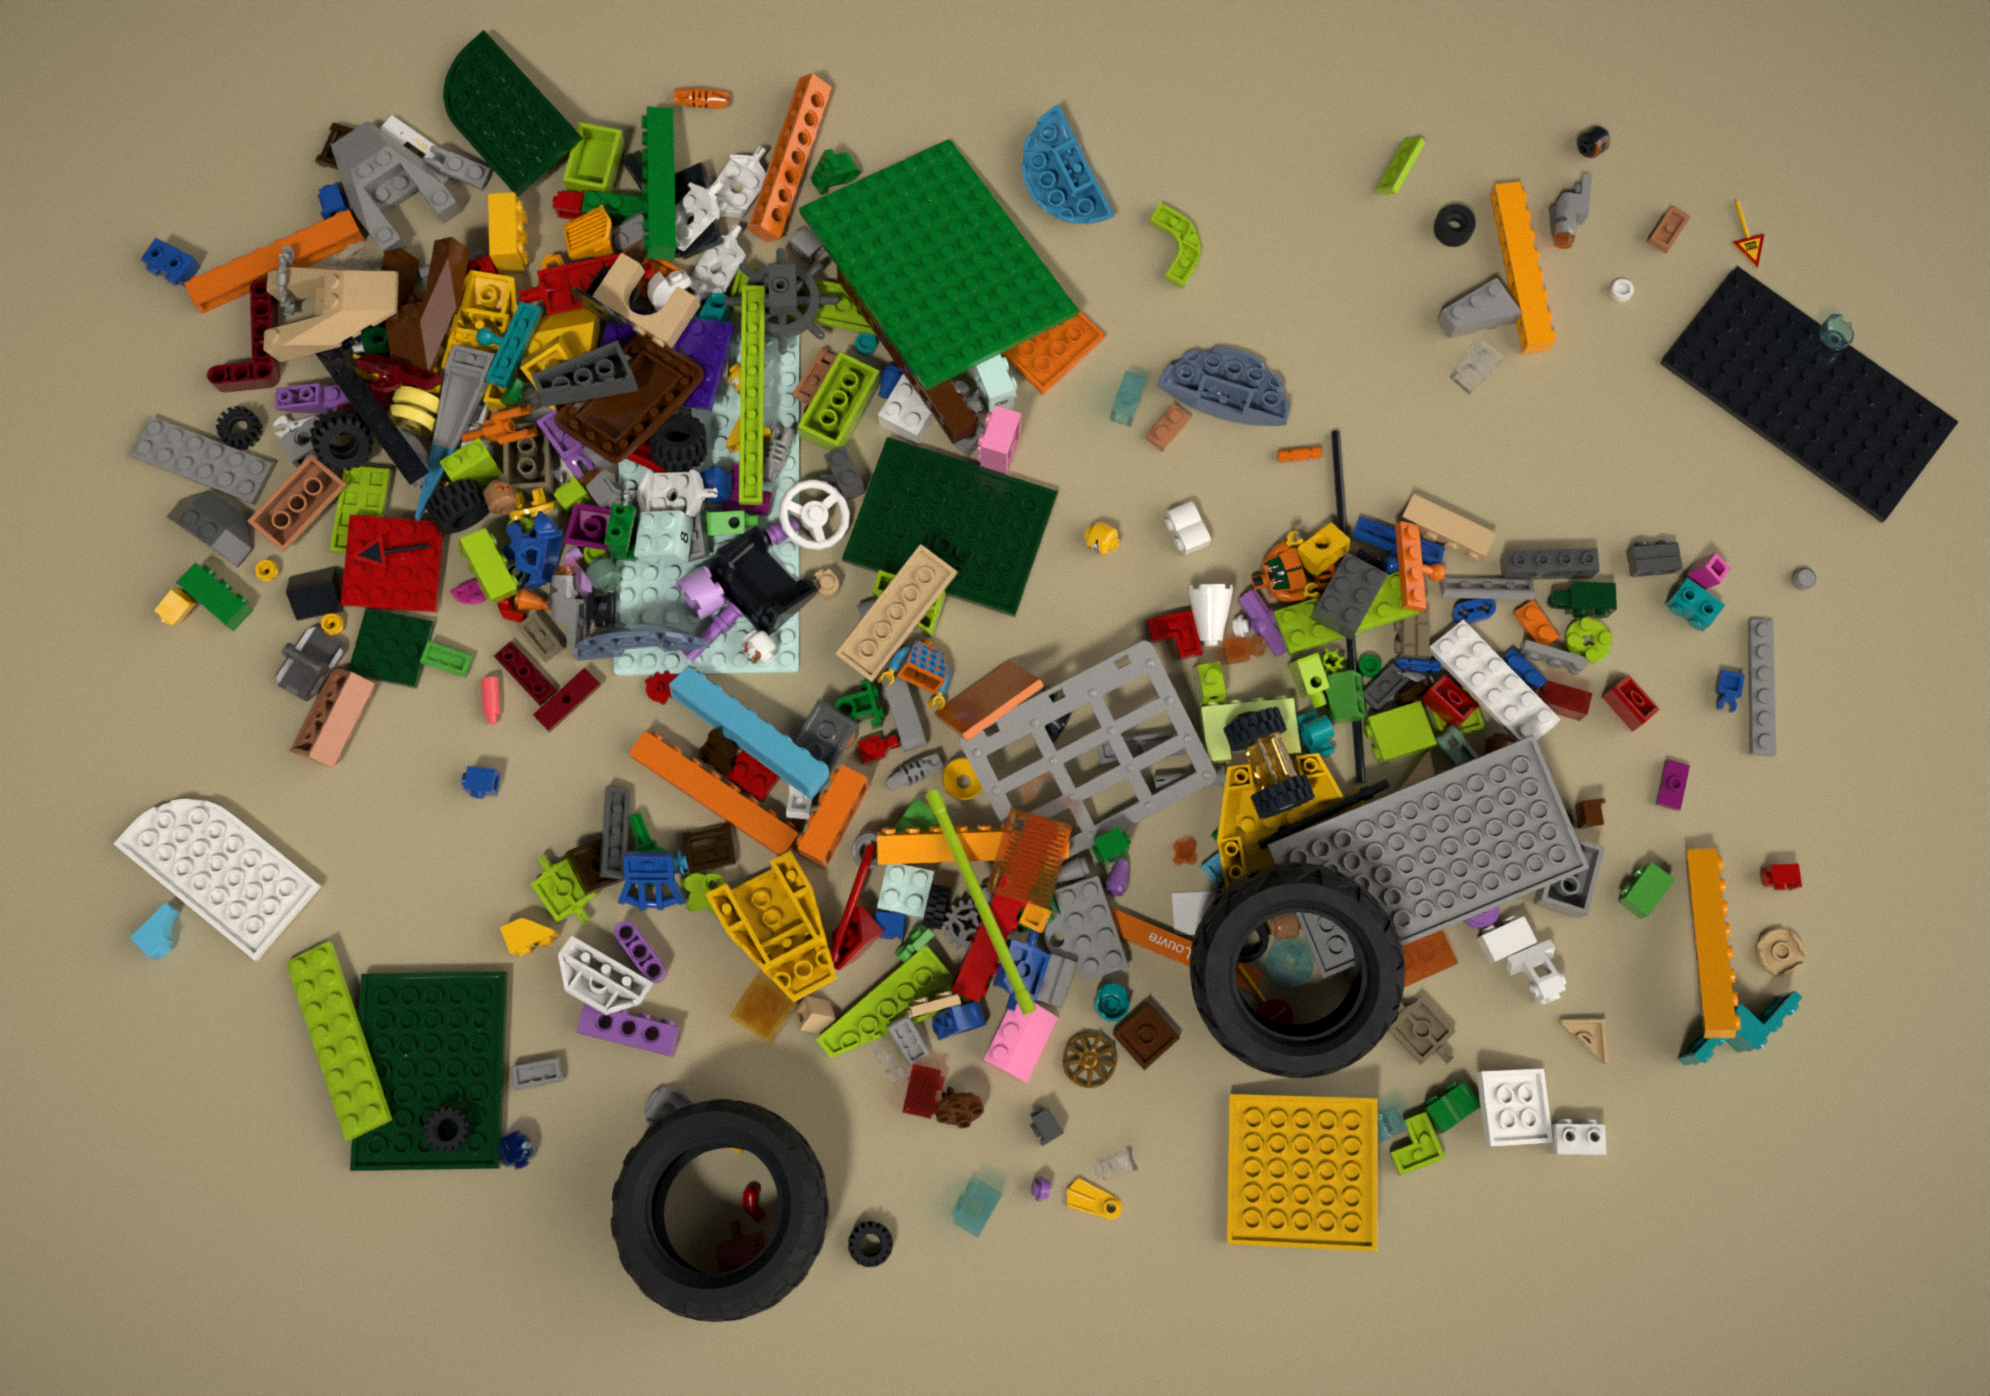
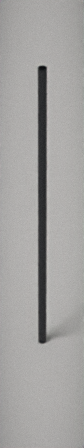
[1331,431,1366,783]

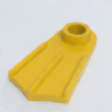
[1066,1177,1122,1219]

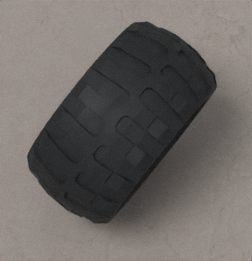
[611,1099,829,1322]

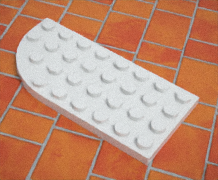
[114,799,322,961]

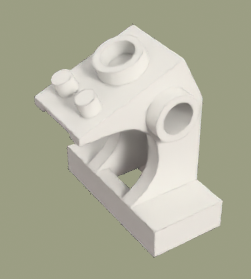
[1506,939,1566,1005]

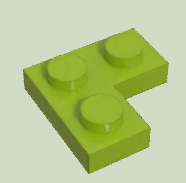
[1390,1112,1445,1176]

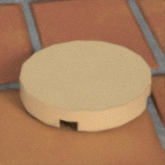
[1755,928,1805,977]

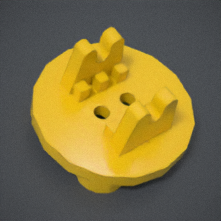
[509,488,555,521]

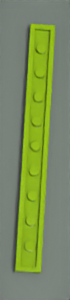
[739,285,765,505]

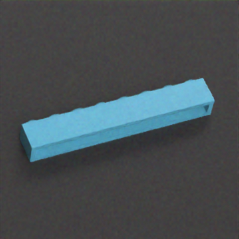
[669,666,830,800]

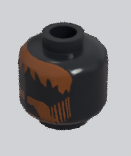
[1577,125,1610,159]

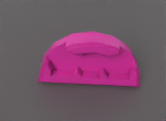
[450,579,487,605]

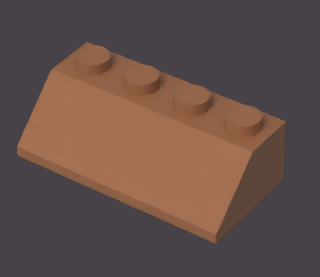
[247,454,347,553]
[290,668,375,768]

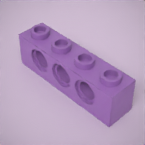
[576,1004,681,1057]

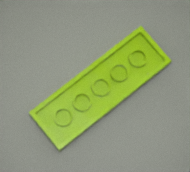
[1273,572,1419,656]

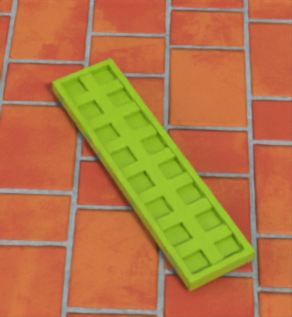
[286,941,393,1141]

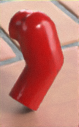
[498,597,527,623]

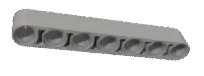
[857,599,927,752]

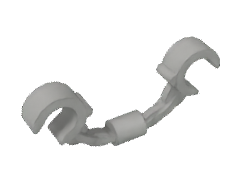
[276,246,295,315]

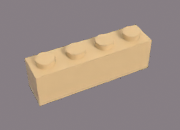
[1399,494,1496,563]

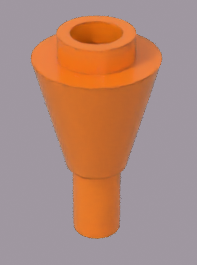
[514,588,552,611]

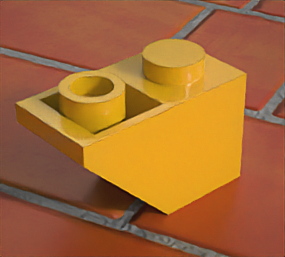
[500,918,559,957]

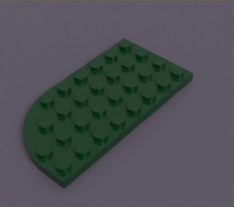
[443,30,583,197]

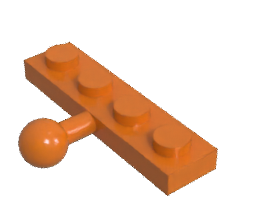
[1395,521,1446,612]

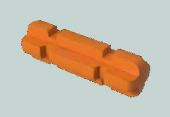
[1277,446,1322,463]

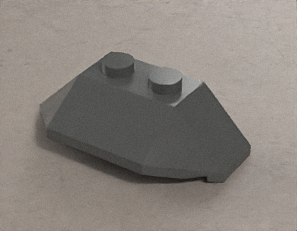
[167,491,253,568]

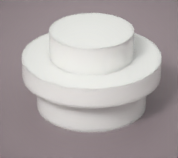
[1233,615,1250,638]

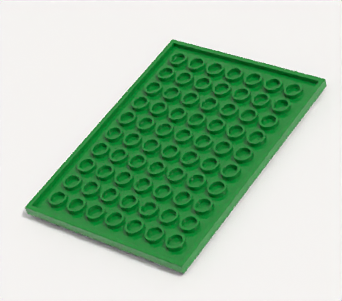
[799,139,1079,391]

